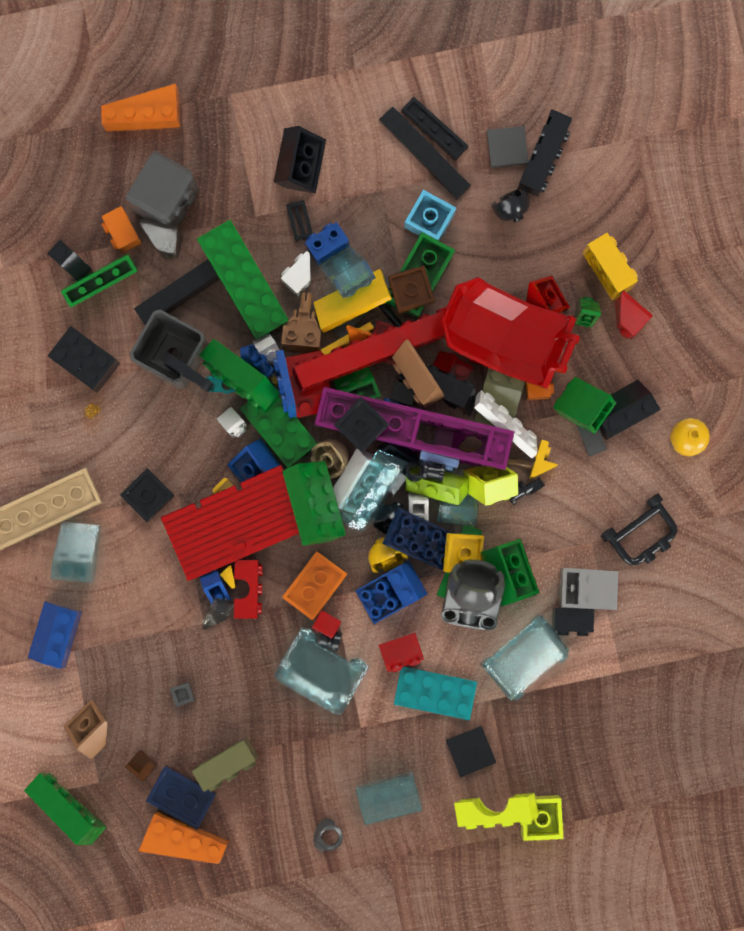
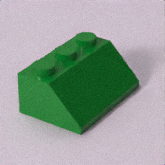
[481,538,540,607]

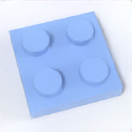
[419,451,459,473]

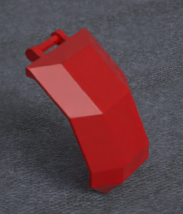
[441,277,580,389]

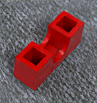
[234,560,263,619]

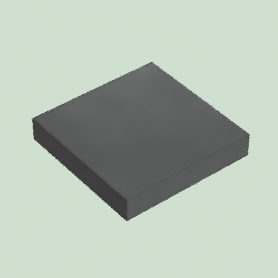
[487,126,529,168]

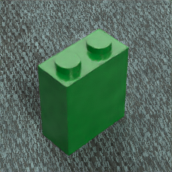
[553,376,616,434]

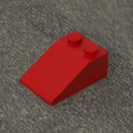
[285,350,330,418]

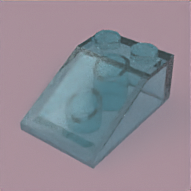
[318,245,376,299]

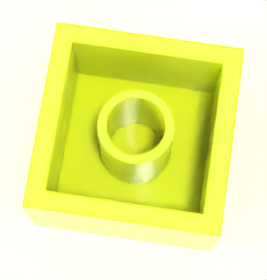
[463,466,518,505]
[521,795,563,841]

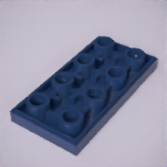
[382,508,452,571]

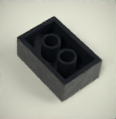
[48,326,120,393]

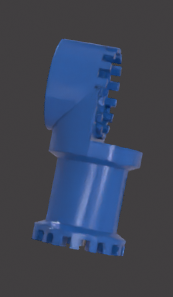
[240,345,275,378]

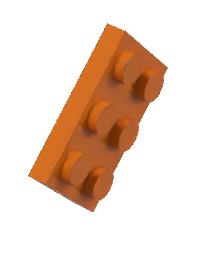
[282,551,348,621]

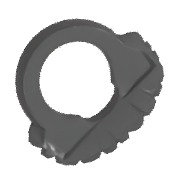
[313,819,343,852]

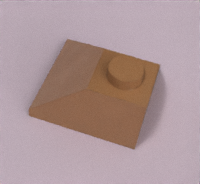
[64,699,108,759]

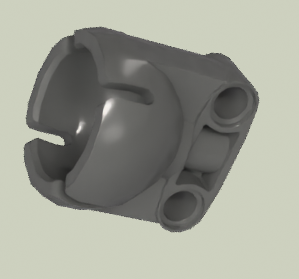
[441,559,505,630]

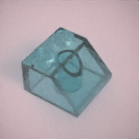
[437,494,478,526]

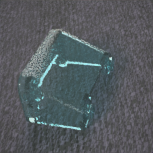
[480,614,569,701]
[275,627,369,715]

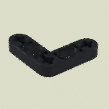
[161,352,214,392]

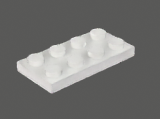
[474,390,537,458]

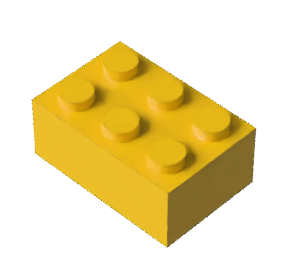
[582,233,638,301]

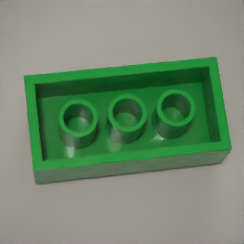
[386,232,455,320]
[199,338,280,411]
[240,395,318,468]
[282,461,346,546]

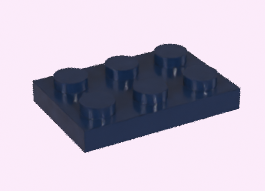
[146,765,217,829]

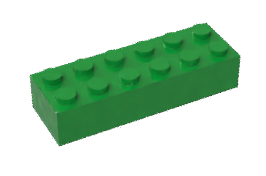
[196,220,289,340]

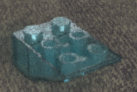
[50,522,100,583]

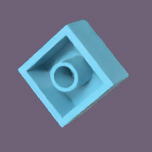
[404,190,456,241]

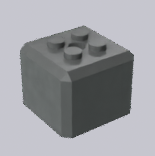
[126,150,199,233]
[129,310,209,390]

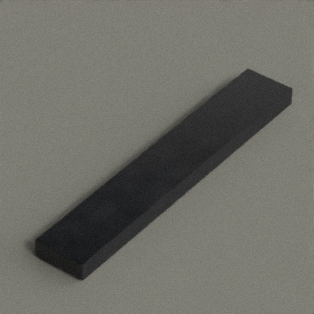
[379,107,471,199]

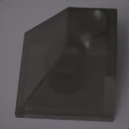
[139,219,183,260]

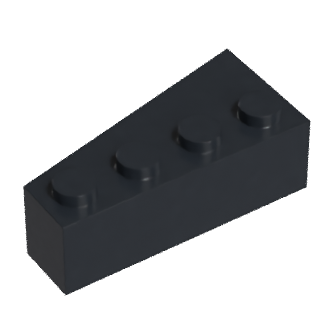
[517,109,572,197]
[396,365,478,417]

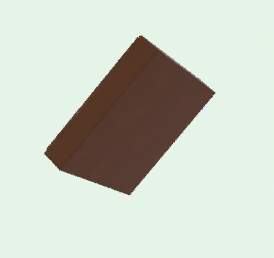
[387,265,436,314]

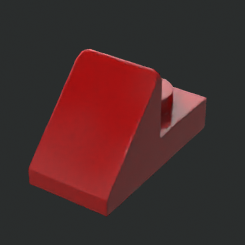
[433,351,474,382]

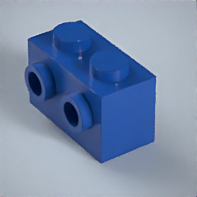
[305,222,349,265]

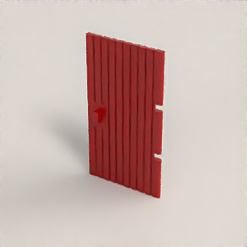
[161,465,299,581]

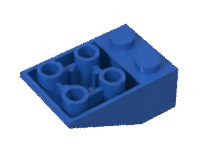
[355,561,428,624]

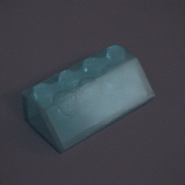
[340,450,408,532]

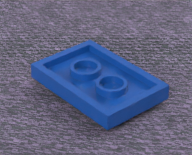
[273,350,297,418]

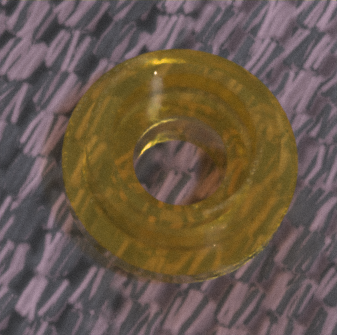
[83,403,101,419]

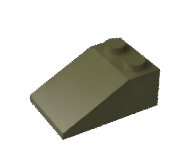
[474,368,525,427]

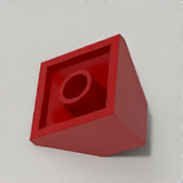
[526,275,570,314]
[615,291,653,340]

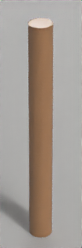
[459,444,533,470]

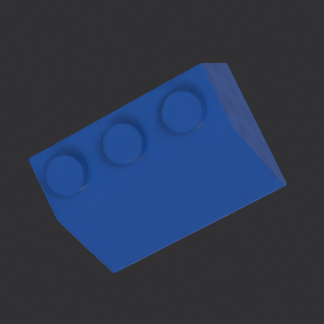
[227,438,284,482]
[28,601,82,669]

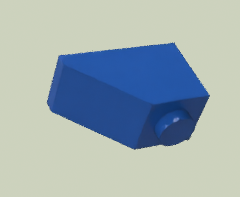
[199,569,234,614]

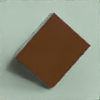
[125,750,158,782]

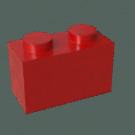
[378,633,424,672]

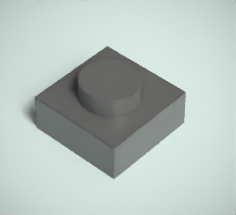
[170,682,195,707]

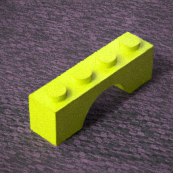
[454,793,538,829]

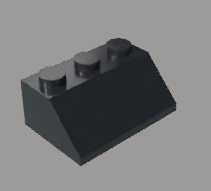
[274,126,326,193]
[600,380,661,440]

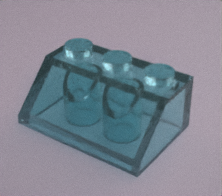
[356,772,422,825]

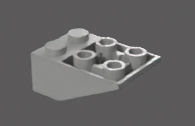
[559,568,618,610]

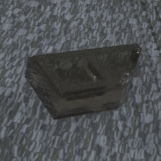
[202,598,234,630]

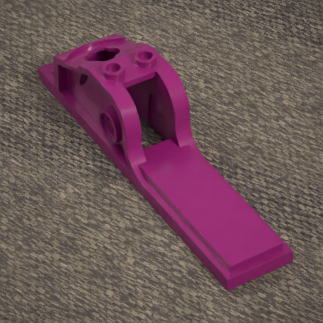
[315,387,515,470]

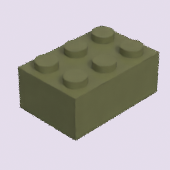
[192,737,259,792]

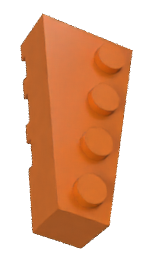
[101,83,180,132]
[139,811,229,864]

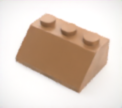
[392,339,445,409]

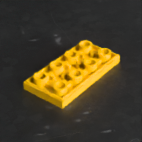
[313,269,391,333]

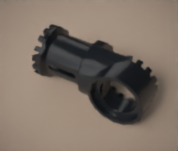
[406,461,445,482]
[509,477,545,505]

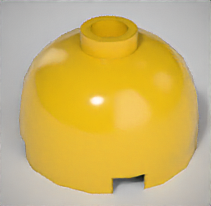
[670,418,710,457]
[368,537,408,573]

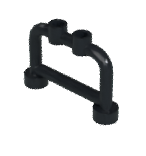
[600,493,677,566]

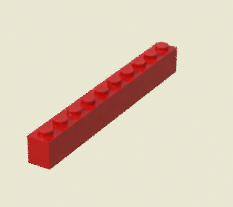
[292,307,446,392]

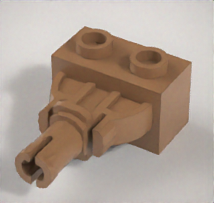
[281,292,322,353]

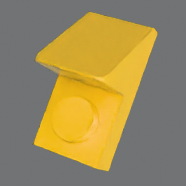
[529,440,558,479]

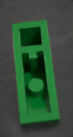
[574,297,601,328]

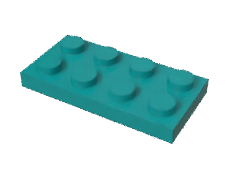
[394,667,477,720]

